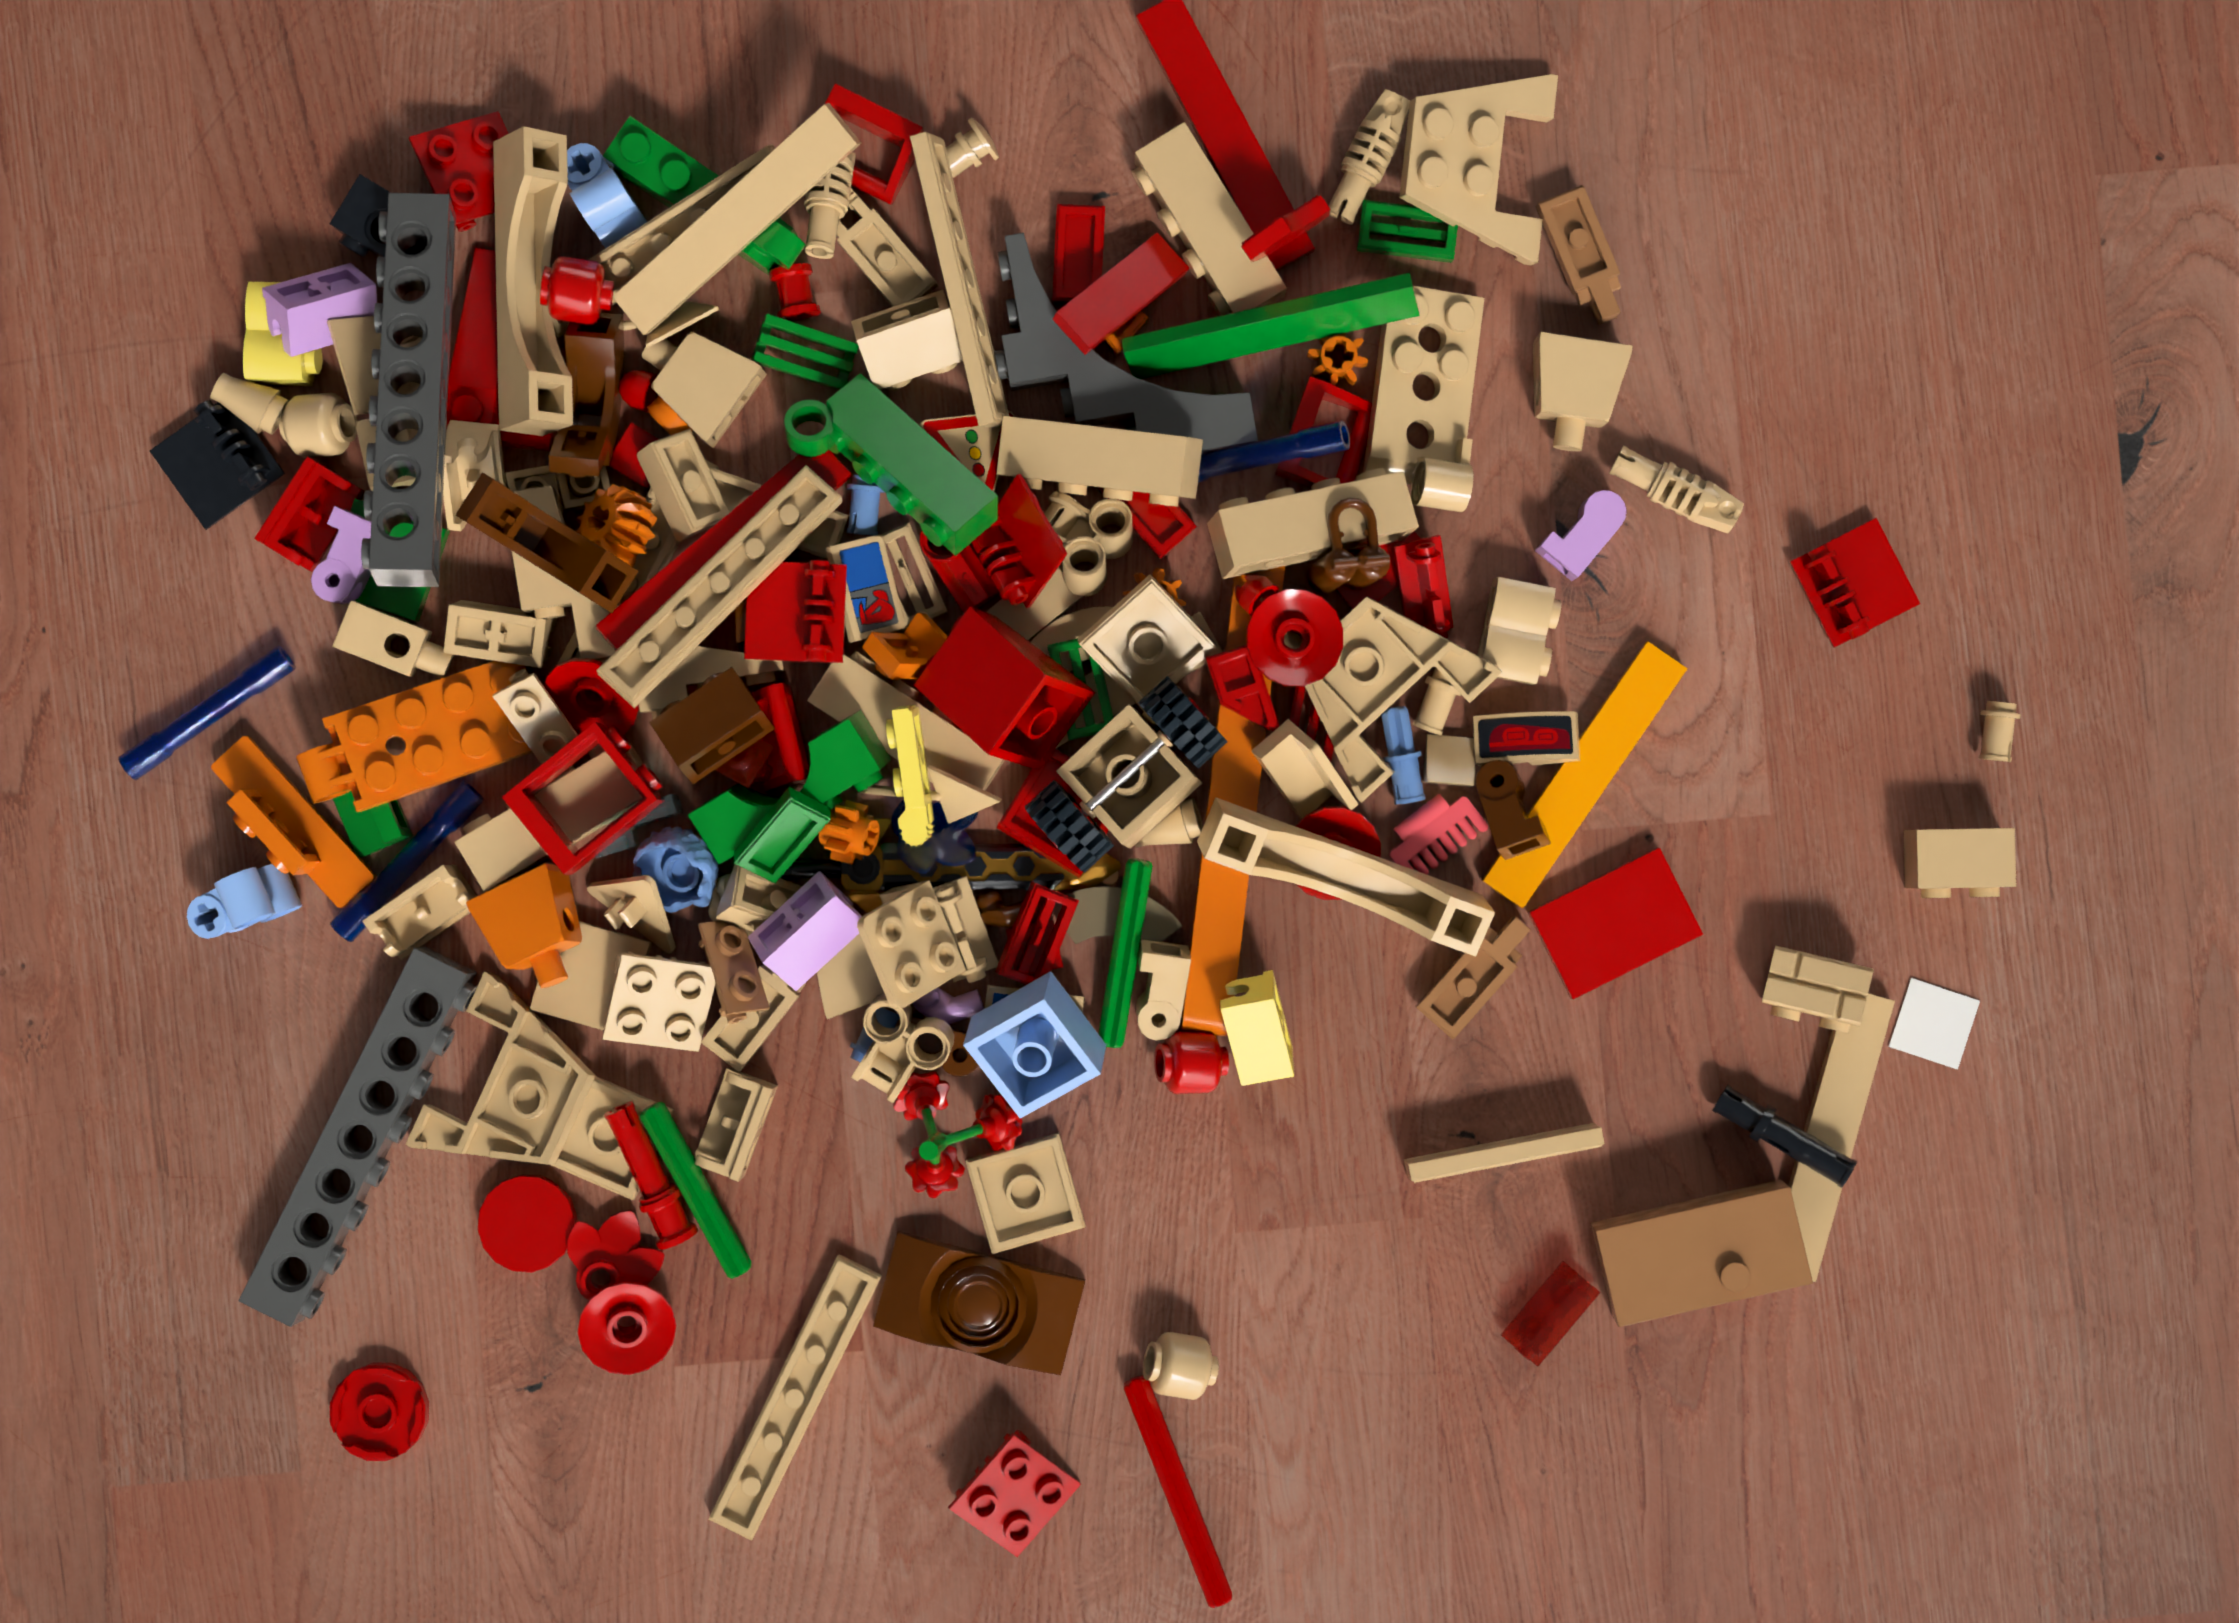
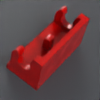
[254,456,365,572]

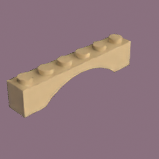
[493,126,573,436]
[1197,797,1495,957]

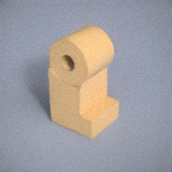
[1136,939,1191,1041]

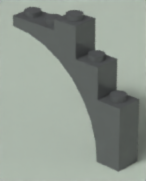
[994,233,1258,456]

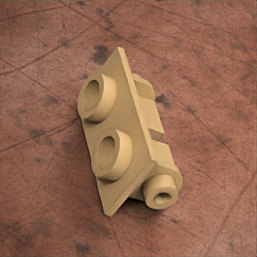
[492,669,578,764]
[933,876,998,983]

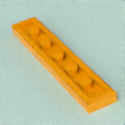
[1481,641,1688,908]

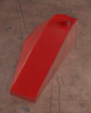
[446,248,553,452]

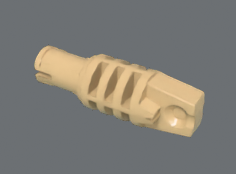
[1328,89,1410,225]
[804,152,856,259]
[1609,445,1744,533]

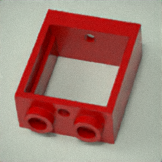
[502,722,665,875]

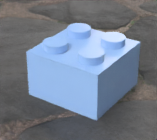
[963,971,1106,1118]

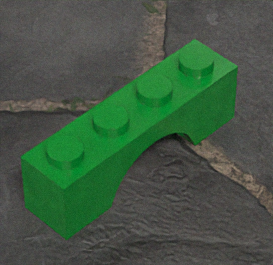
[688,710,892,864]

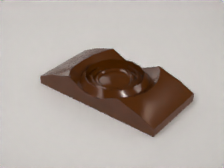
[873,1231,1086,1375]

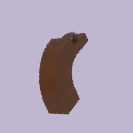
[548,313,624,477]
[455,472,639,613]

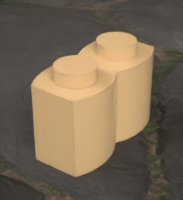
[1477,577,1562,685]

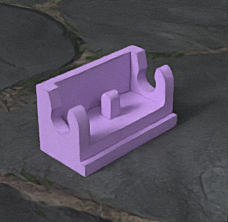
[262,263,377,357]
[748,871,862,991]

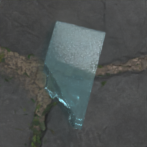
[595,794,684,859]

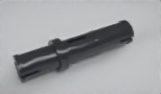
[1712,1084,1858,1188]

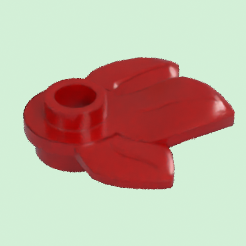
[567,1210,665,1300]

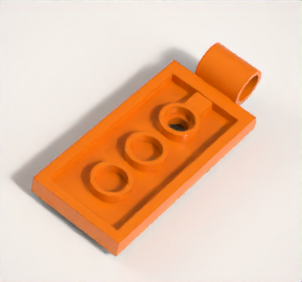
[296,661,532,812]

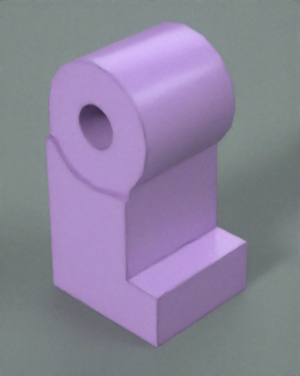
[1534,490,1626,581]
[311,506,371,604]

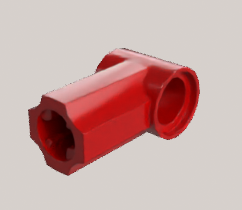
[920,531,1000,614]

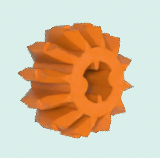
[575,484,657,567]

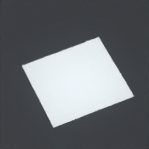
[1889,978,1980,1070]

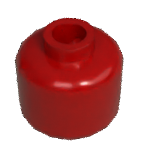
[540,256,614,325]
[1154,1031,1229,1094]

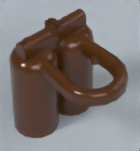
[1307,498,1390,593]

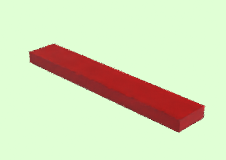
[1136,0,1315,271]
[596,450,851,651]

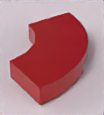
[1241,195,1331,262]

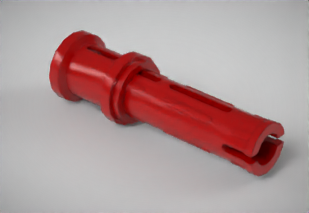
[604,1101,698,1250]

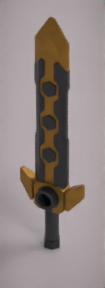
[780,819,1121,913]

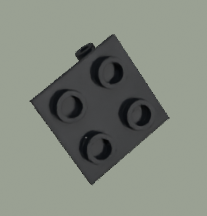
[150,400,285,530]

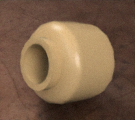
[279,393,357,458]
[1143,1332,1219,1400]

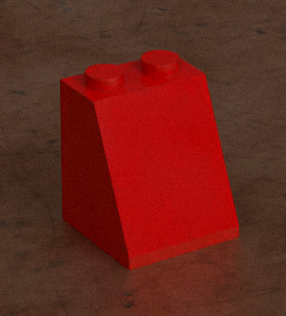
[914,607,1096,770]

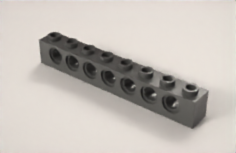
[361,193,456,587]
[238,947,477,1327]

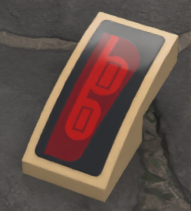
[1473,711,1580,767]

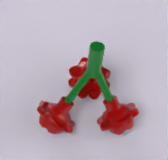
[893,1071,1023,1198]

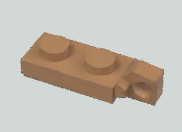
[1536,185,1621,325]
[1415,915,1531,1040]

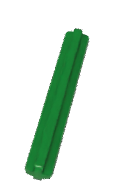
[1098,858,1153,1048]
[640,1101,751,1279]

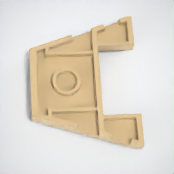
[1399,74,1558,266]
[1305,596,1502,803]
[405,972,596,1165]

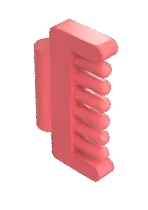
[1389,794,1488,875]

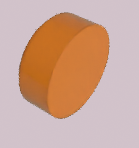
[647,396,693,435]

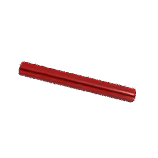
[1124,1375,1232,1608]

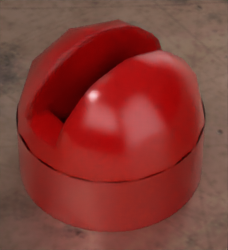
[619,370,658,412]
[1235,573,1279,616]

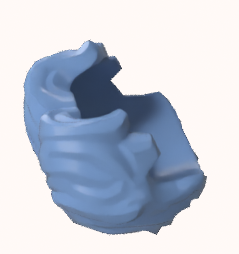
[633,827,719,913]

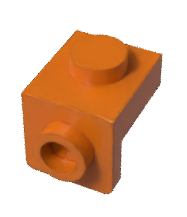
[862,613,948,680]

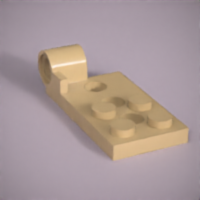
[1363,286,1485,512]

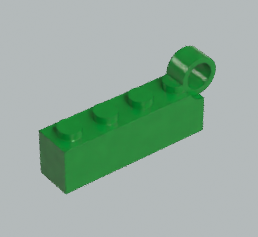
[603,116,806,275]
[784,373,998,556]

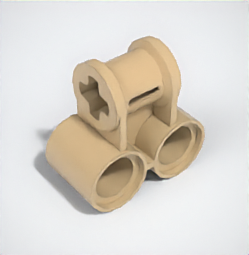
[1044,491,1133,596]
[851,993,954,1103]

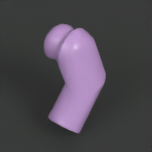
[913,987,984,1024]

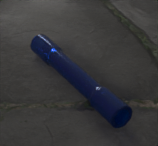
[1198,420,1350,483]
[118,645,296,780]
[330,781,485,942]

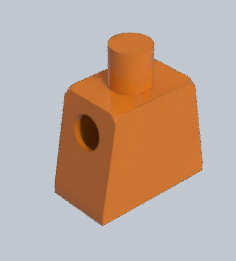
[466,863,582,988]

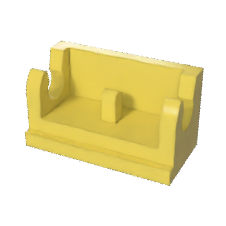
[1220,970,1294,1086]

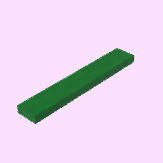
[1122,273,1420,379]

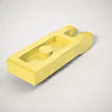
[886,704,935,847]

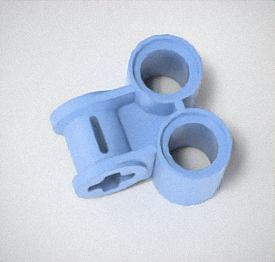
[567,143,647,248]
[187,864,302,939]

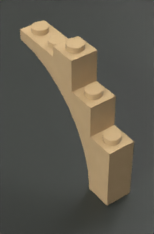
[512,485,784,719]

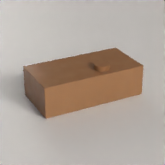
[1590,1179,1813,1327]

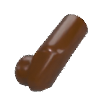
[976,891,1045,928]

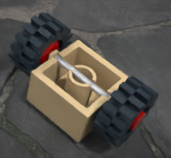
[1025,676,1228,873]

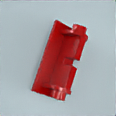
[1393,535,1454,639]

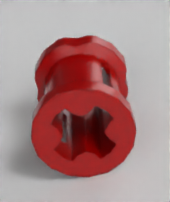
[769,263,821,322]

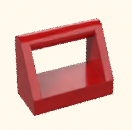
[825,83,924,205]
[1275,376,1372,487]
[752,683,810,792]

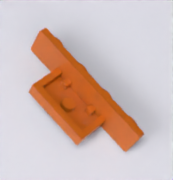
[211,736,376,908]

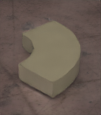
[1052,886,1183,944]

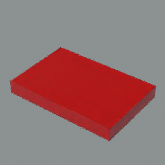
[1527,848,1704,999]

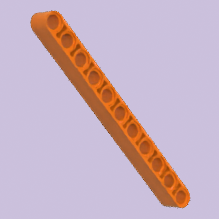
[1181,566,1285,1037]

